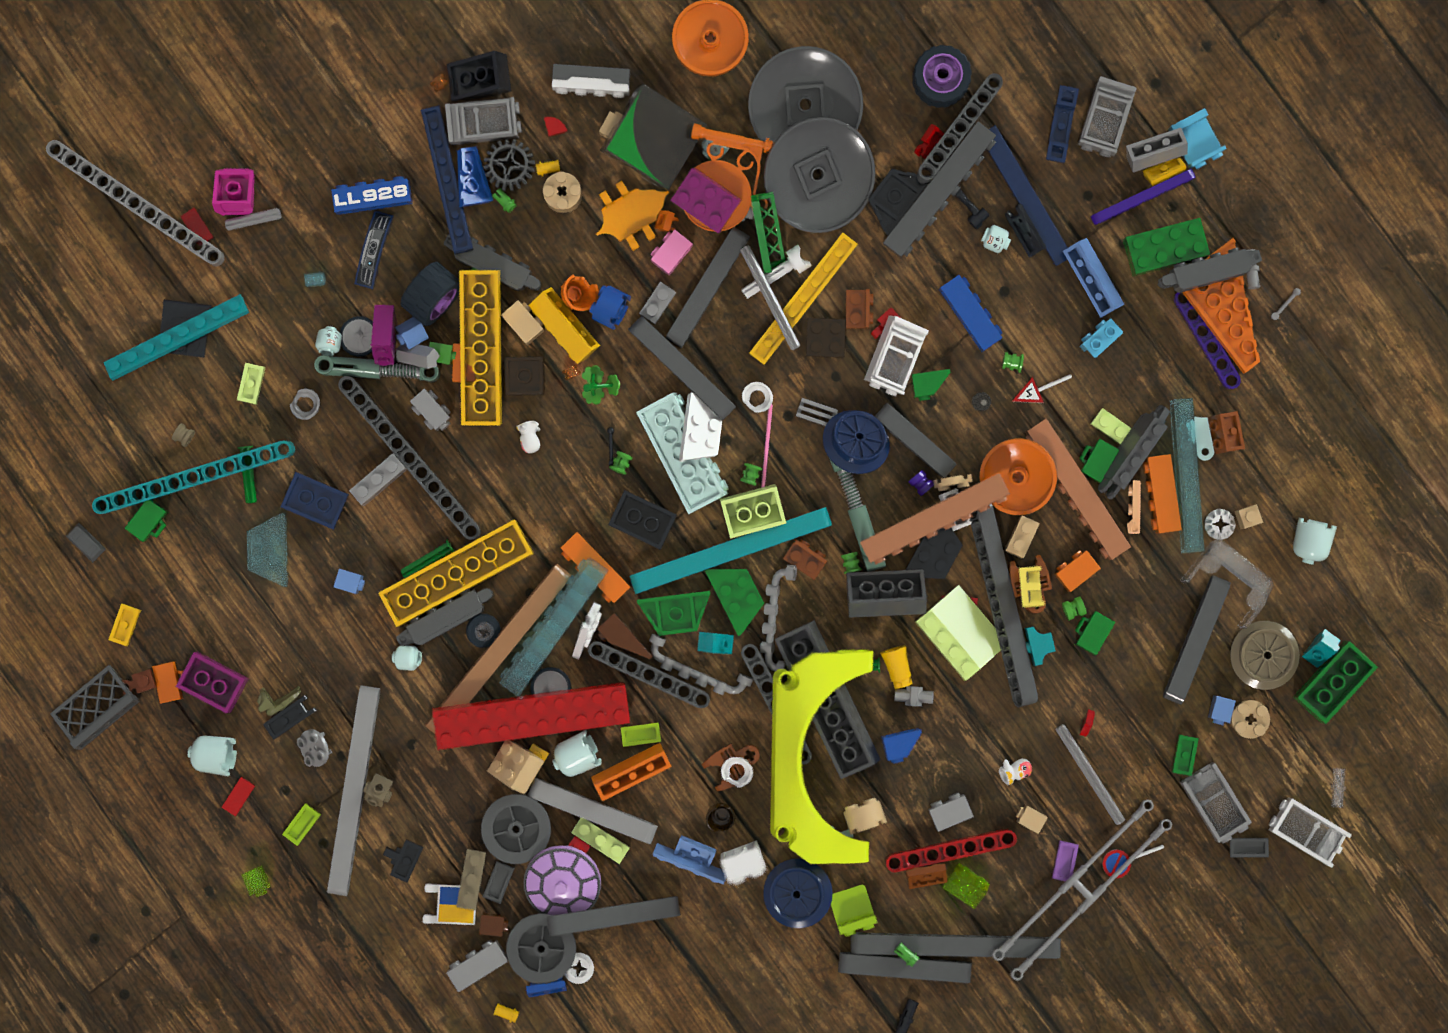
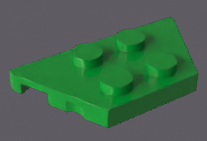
[705,569,764,636]
[637,591,710,636]

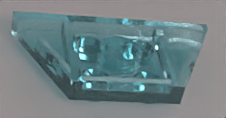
[247,513,288,587]

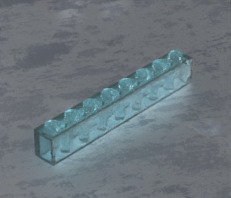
[1170,398,1204,553]
[499,557,609,697]

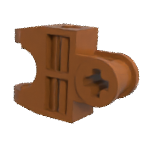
[1009,555,1052,614]
[701,743,760,792]

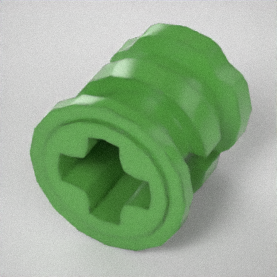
[1002,352,1024,373]
[609,451,633,475]
[740,463,762,486]
[841,552,863,574]

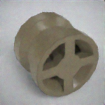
[172,423,195,447]

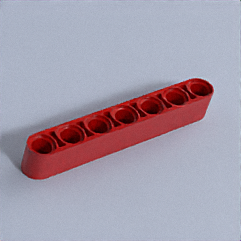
[885,829,1017,872]

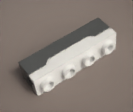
[552,64,630,98]

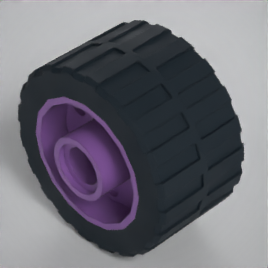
[912,45,972,108]
[400,262,460,326]

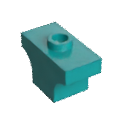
[1024,627,1056,666]
[1302,629,1341,668]
[697,632,734,654]

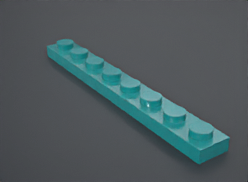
[103,294,250,381]

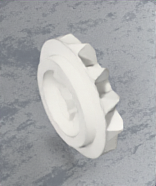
[1205,509,1236,540]
[565,952,594,984]

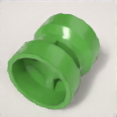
[1062,596,1087,621]

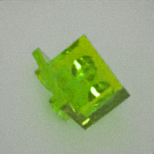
[942,863,990,909]

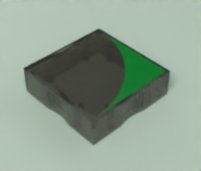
[600,84,707,191]

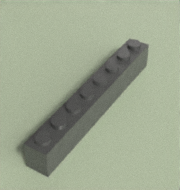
[883,122,996,258]

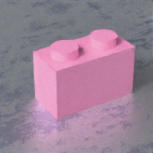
[651,230,693,276]

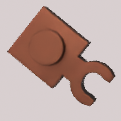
[122,669,157,694]

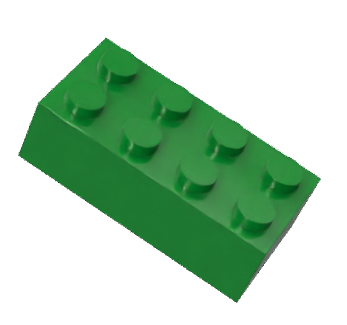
[1123,218,1210,277]
[1293,641,1378,724]

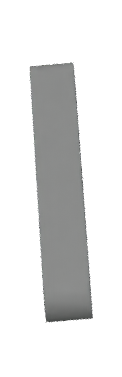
[527,778,658,844]

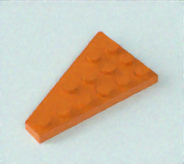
[1182,238,1260,374]

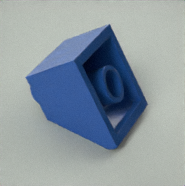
[881,728,922,763]

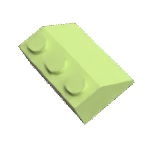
[720,484,786,538]

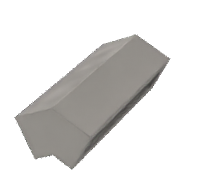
[396,344,440,369]

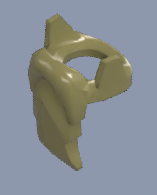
[257,686,301,716]

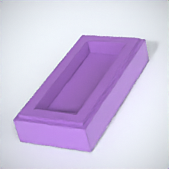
[1052,840,1079,881]

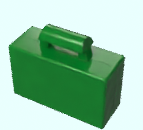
[1079,439,1119,484]
[125,500,168,542]
[1075,611,1115,655]

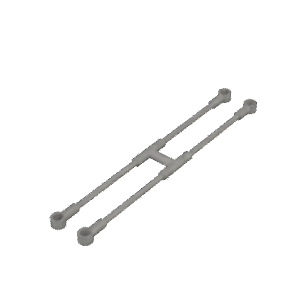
[992,800,1172,980]

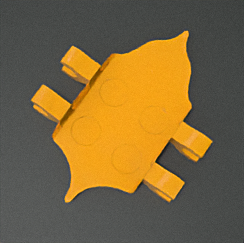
[596,181,669,251]

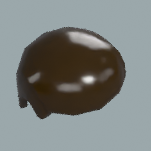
[706,803,736,832]

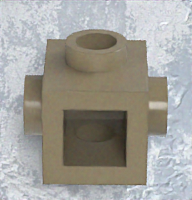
[363,774,393,807]

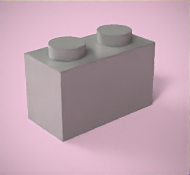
[928,793,974,832]

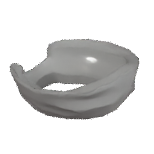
[290,388,320,420]

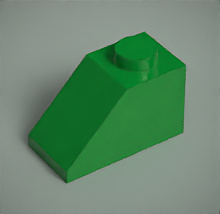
[911,369,951,401]

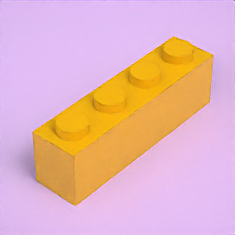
[528,287,600,364]

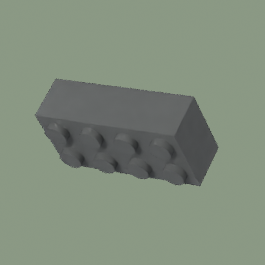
[846,569,927,617]

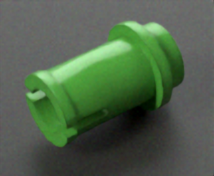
[492,188,516,213]
[893,942,919,967]

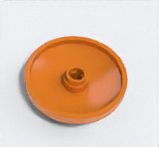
[672,0,749,76]
[980,438,1057,515]

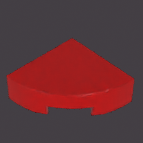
[544,117,567,137]
[1079,709,1095,737]

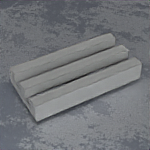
[796,398,838,426]

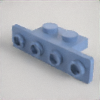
[652,835,726,884]

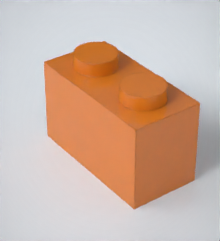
[1054,550,1101,592]

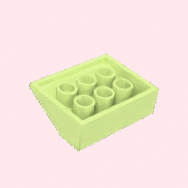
[915,585,1001,681]

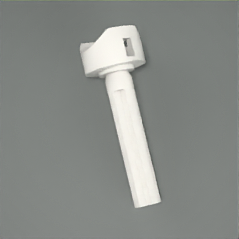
[741,244,812,299]

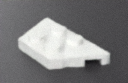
[679,392,722,462]
[572,603,602,660]

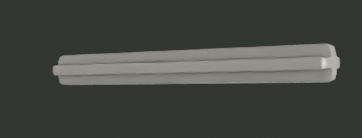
[740,245,800,350]
[1056,724,1125,825]

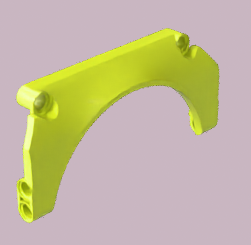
[770,650,873,864]

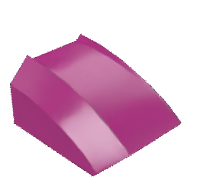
[212,169,254,216]

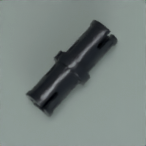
[894,998,919,1033]

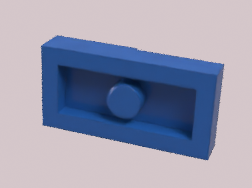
[526,977,567,998]

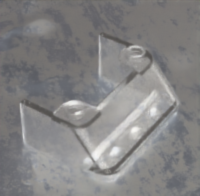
[1180,539,1273,629]

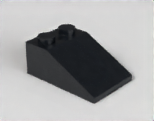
[447,51,512,102]

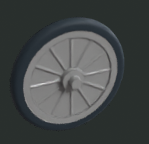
[340,316,373,357]
[530,667,571,694]

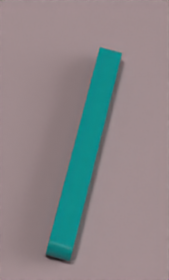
[92,441,295,514]
[629,507,832,594]

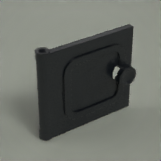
[160,299,212,358]

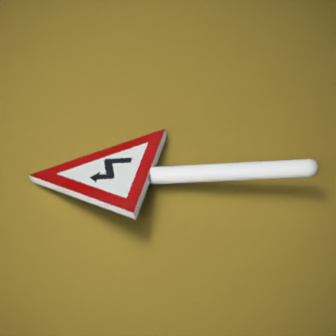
[1012,375,1072,403]

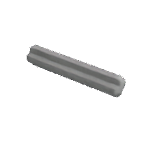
[225,208,281,230]

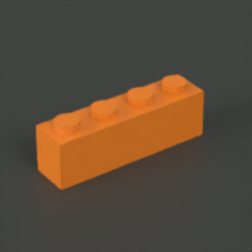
[1143,454,1182,534]
[561,532,631,603]
[591,743,672,801]

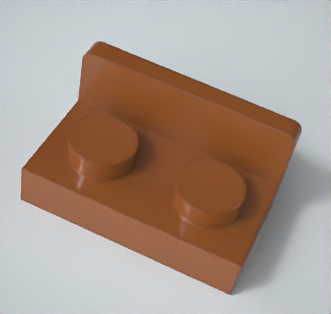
[846,289,873,329]
[1208,411,1245,454]
[783,539,827,580]
[906,864,947,889]

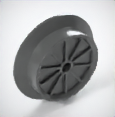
[481,794,551,864]
[506,914,576,984]

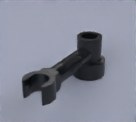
[955,189,990,230]

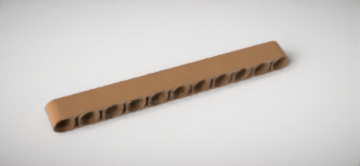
[425,563,572,734]

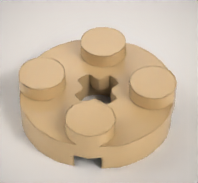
[933,474,973,492]
[1230,700,1270,739]

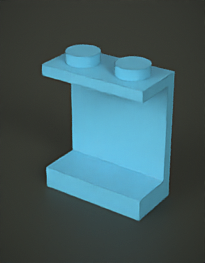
[1168,108,1227,170]

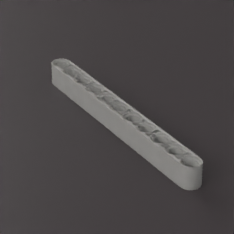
[46,140,225,266]
[327,685,380,896]

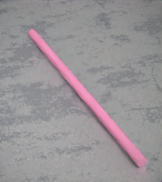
[761,404,773,488]

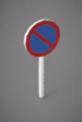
[1102,845,1164,878]

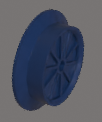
[823,410,890,474]
[763,859,833,928]

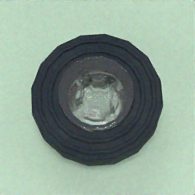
[466,613,501,648]

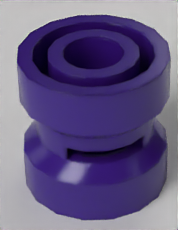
[909,470,934,497]

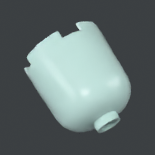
[1293,518,1337,564]
[552,730,602,777]
[188,736,237,776]

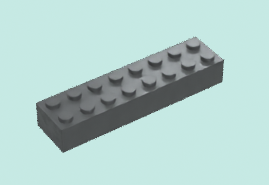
[775,620,881,779]

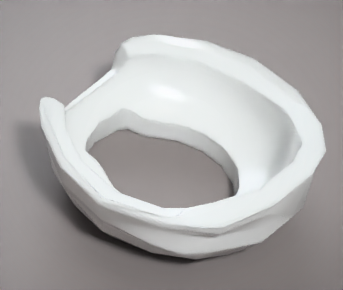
[742,382,773,413]
[721,757,753,787]

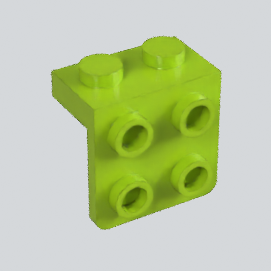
[831,884,877,936]

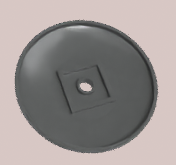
[748,46,863,144]
[763,117,875,233]

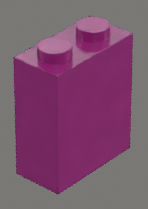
[371,305,398,366]

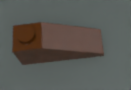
[597,613,653,659]

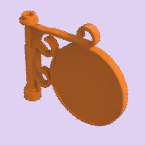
[684,123,773,232]

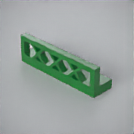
[751,192,785,274]

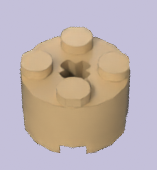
[543,172,582,213]
[843,798,887,835]

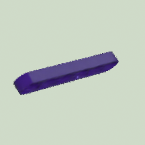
[1090,169,1196,225]
[1174,292,1241,389]

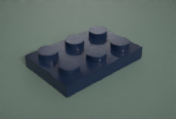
[281,472,349,530]

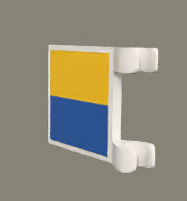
[423,883,476,925]

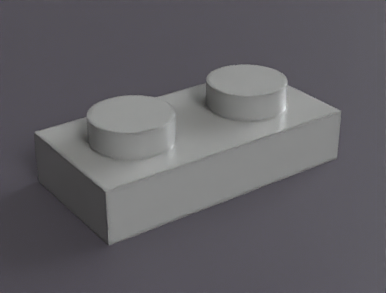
[639,282,676,324]

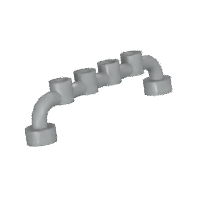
[760,565,797,677]
[649,633,754,695]

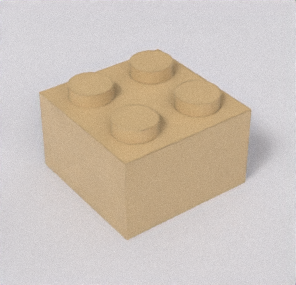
[487,740,544,794]

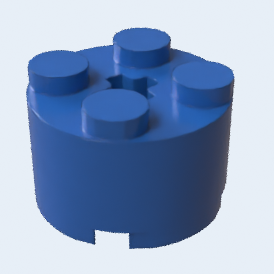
[589,285,631,330]

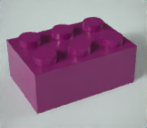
[670,167,742,233]
[176,652,249,713]

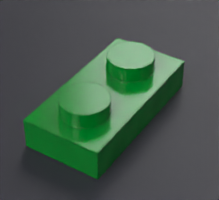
[1172,734,1199,776]

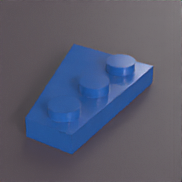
[457,146,493,208]

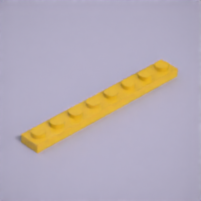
[749,233,858,365]

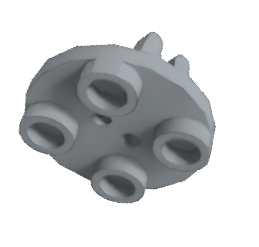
[297,729,332,767]

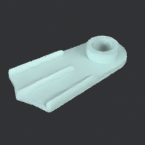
[1184,416,1214,461]

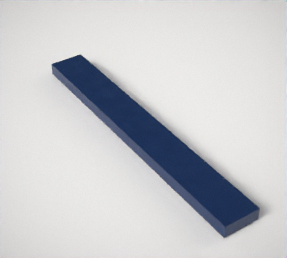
[421,105,473,255]
[987,125,1068,267]

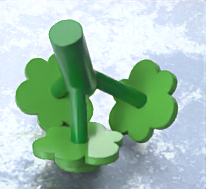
[582,365,620,405]

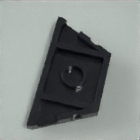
[868,169,930,237]
[906,527,963,579]

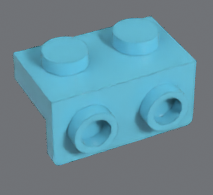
[1080,319,1123,358]

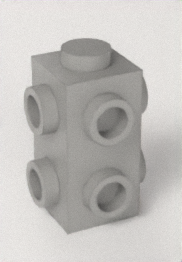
[410,389,452,431]

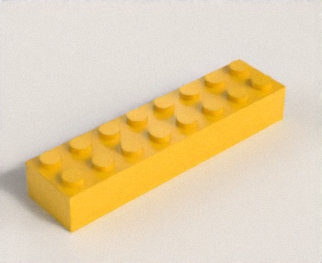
[459,270,502,425]
[378,519,534,627]

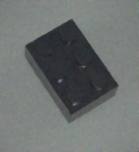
[608,490,677,550]

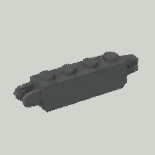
[444,234,542,292]
[1158,247,1262,293]
[1098,405,1170,499]
[396,588,494,646]

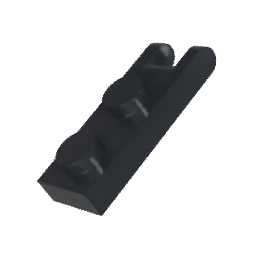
[1005,204,1047,258]
[263,695,317,740]

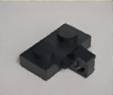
[383,839,423,883]

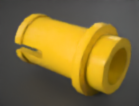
[536,160,560,176]
[494,1003,519,1023]

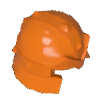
[561,274,599,311]

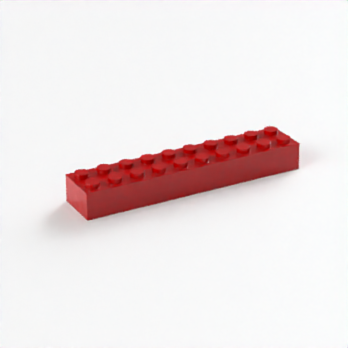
[432,682,630,750]

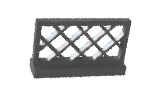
[50,665,140,750]

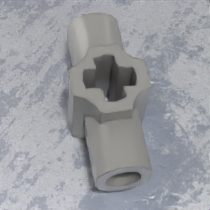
[894,686,934,706]

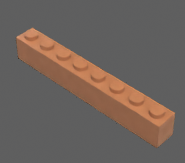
[1025,419,1131,560]
[860,473,1010,564]

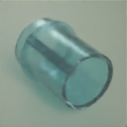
[304,271,326,287]

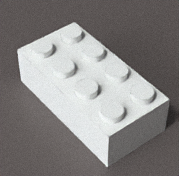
[721,840,766,884]

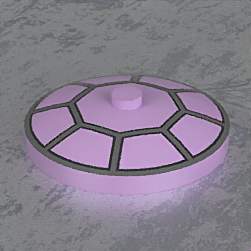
[524,846,601,915]

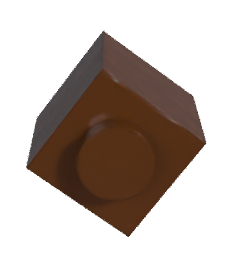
[479,913,509,937]

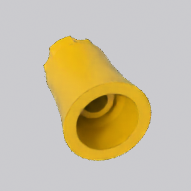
[880,645,913,689]

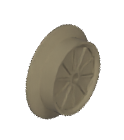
[1230,621,1300,690]

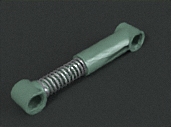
[314,355,441,383]
[830,460,886,572]

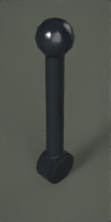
[607,427,614,466]

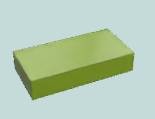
[621,722,661,747]
[282,803,322,846]

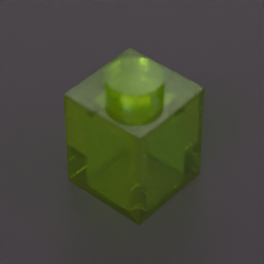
[241,866,271,897]

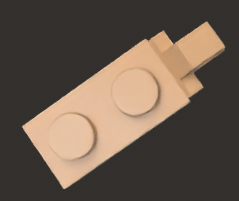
[1127,480,1141,534]

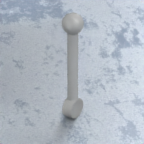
[1271,288,1301,320]

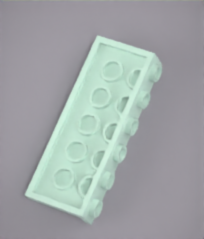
[636,392,729,514]

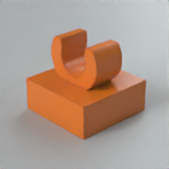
[654,210,679,231]

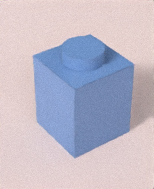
[395,317,429,349]
[334,569,365,594]
[1208,695,1235,725]

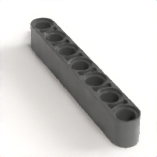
[917,74,1003,184]
[666,227,750,348]
[628,316,736,420]
[1163,575,1231,705]
[588,641,710,709]
[741,644,811,765]
[547,896,681,936]
[838,952,972,983]

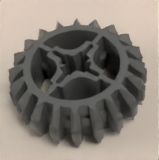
[483,139,535,191]

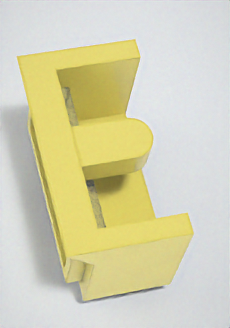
[1019,566,1045,608]

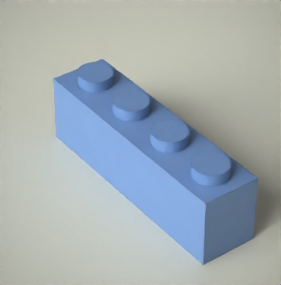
[1063,238,1124,318]

